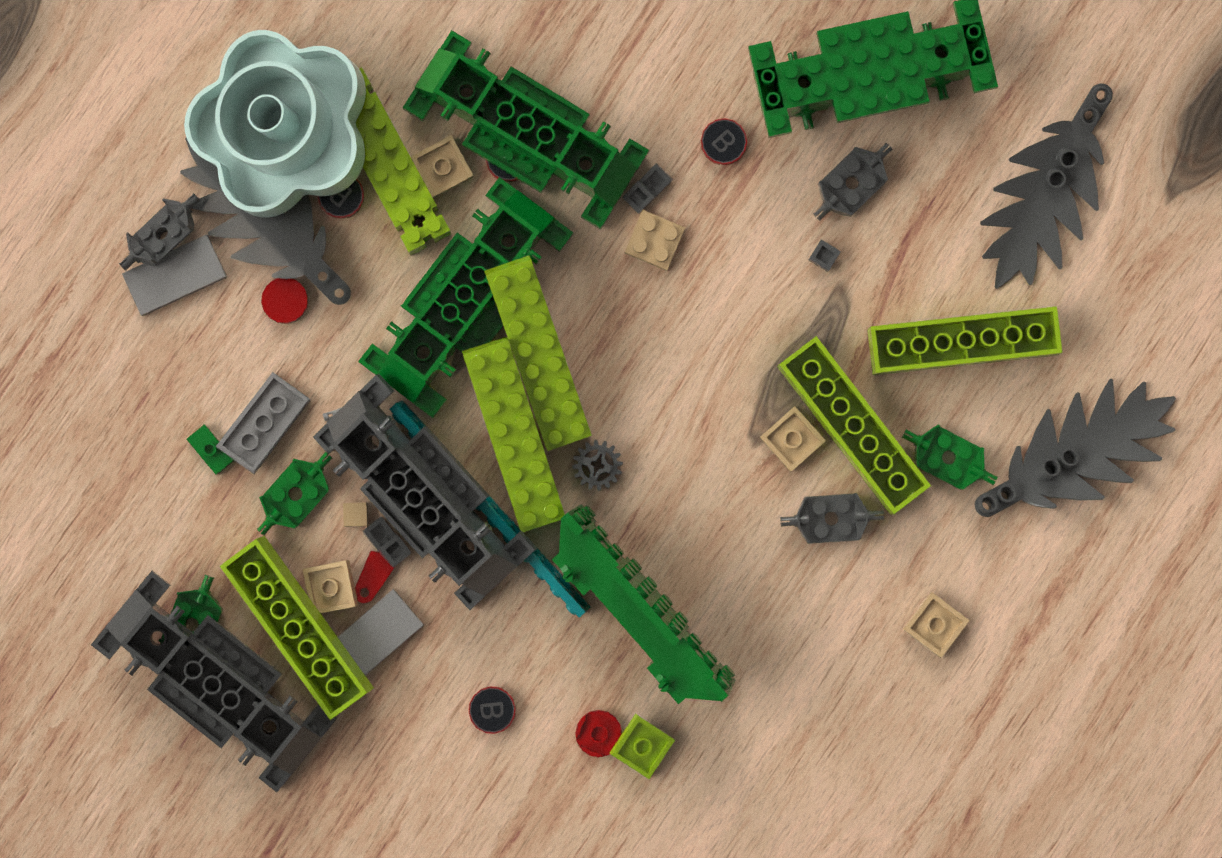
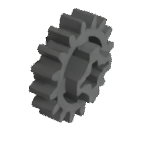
[572,440,623,491]

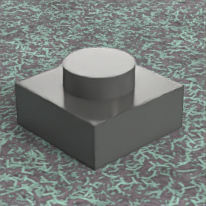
[808,239,841,272]

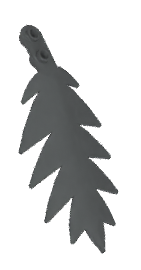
[980,83,1113,289]
[180,138,351,305]
[975,379,1176,517]

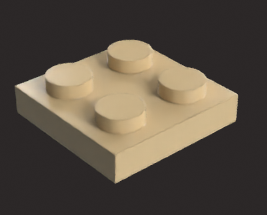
[411,135,474,199]
[624,210,685,271]
[759,406,826,472]
[303,560,358,613]
[903,592,970,658]

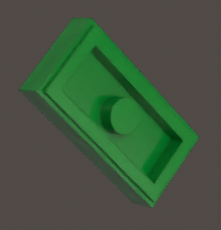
[186,424,234,475]

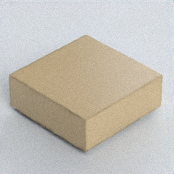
[343,502,368,527]

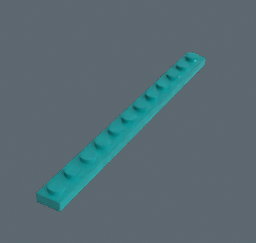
[389,400,591,618]

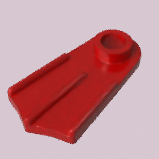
[355,551,396,603]

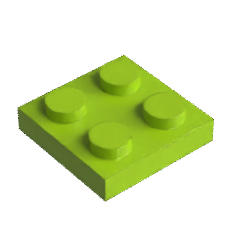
[610,713,675,779]

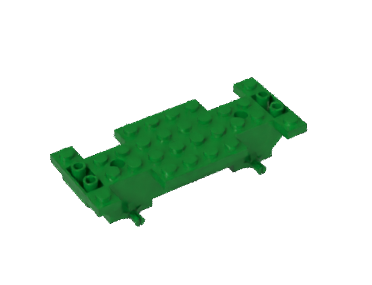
[748,0,998,138]
[403,30,649,230]
[358,177,574,418]
[552,504,736,704]

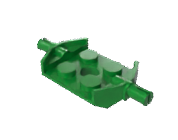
[902,424,998,490]
[257,452,333,536]
[158,575,223,643]

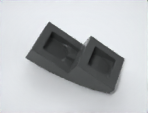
[622,163,674,214]
[362,517,411,567]

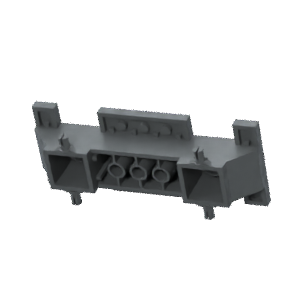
[313,374,537,610]
[91,570,337,792]

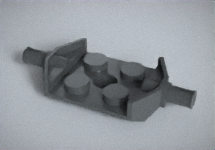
[813,143,893,221]
[119,193,200,271]
[780,493,884,544]

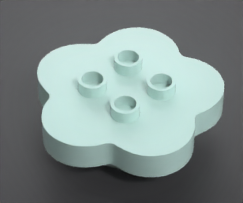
[184,30,366,218]

